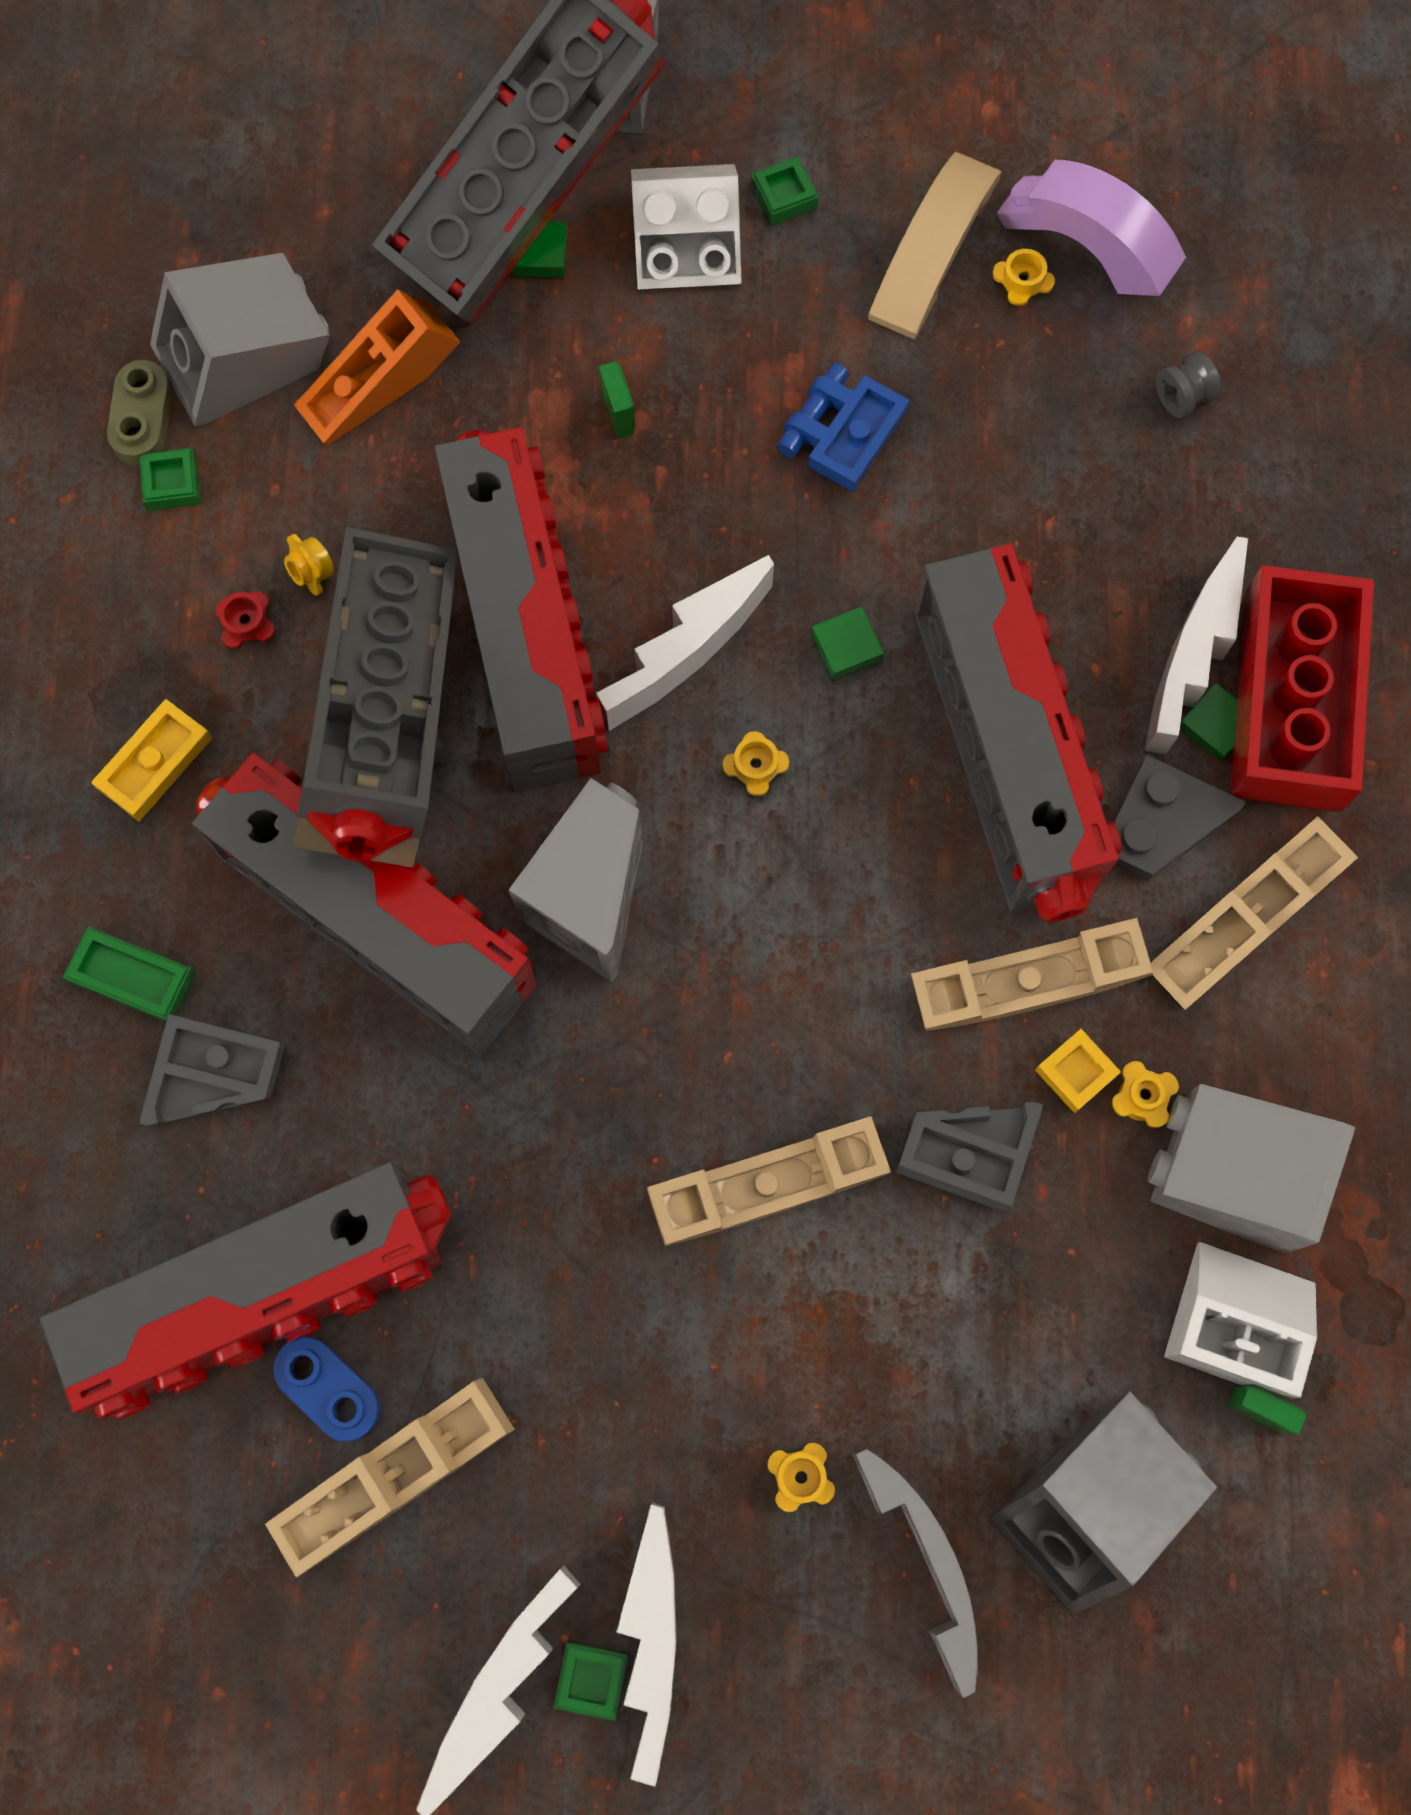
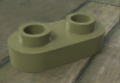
[107,360,173,466]

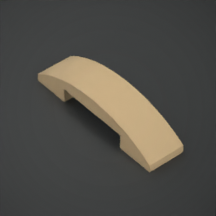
[868,151,1002,340]
[911,918,1153,1031]
[647,1116,891,1246]

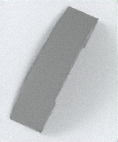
[852,1449,977,1698]

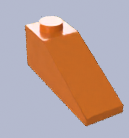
[294,289,461,445]

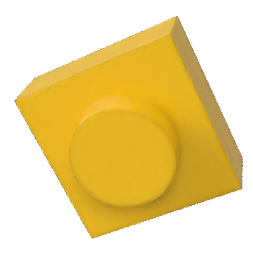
[1035,1029,1121,1114]

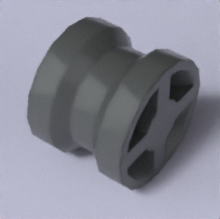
[1155,350,1222,419]

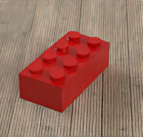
[1229,565,1374,812]

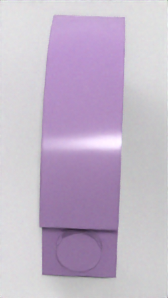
[996,160,1186,296]

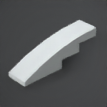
[1144,537,1248,755]
[596,555,774,731]
[617,1503,677,1787]
[417,1566,581,1815]

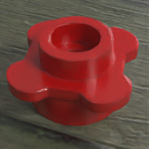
[215,591,276,649]

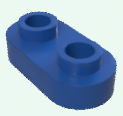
[273,1337,381,1441]

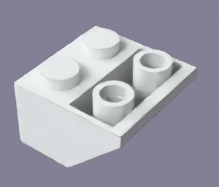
[631,164,741,289]
[1164,1242,1317,1399]

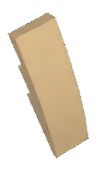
[1151,816,1358,1010]
[265,1378,515,1578]

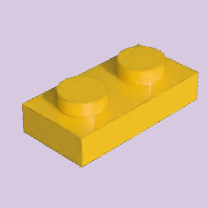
[91,699,213,822]

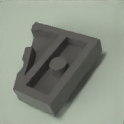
[1113,755,1246,881]
[139,1014,286,1126]
[896,1102,1043,1213]

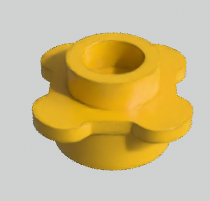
[993,249,1055,306]
[284,534,334,596]
[723,731,789,796]
[1112,1061,1179,1128]
[768,1443,835,1512]

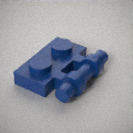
[776,363,910,493]

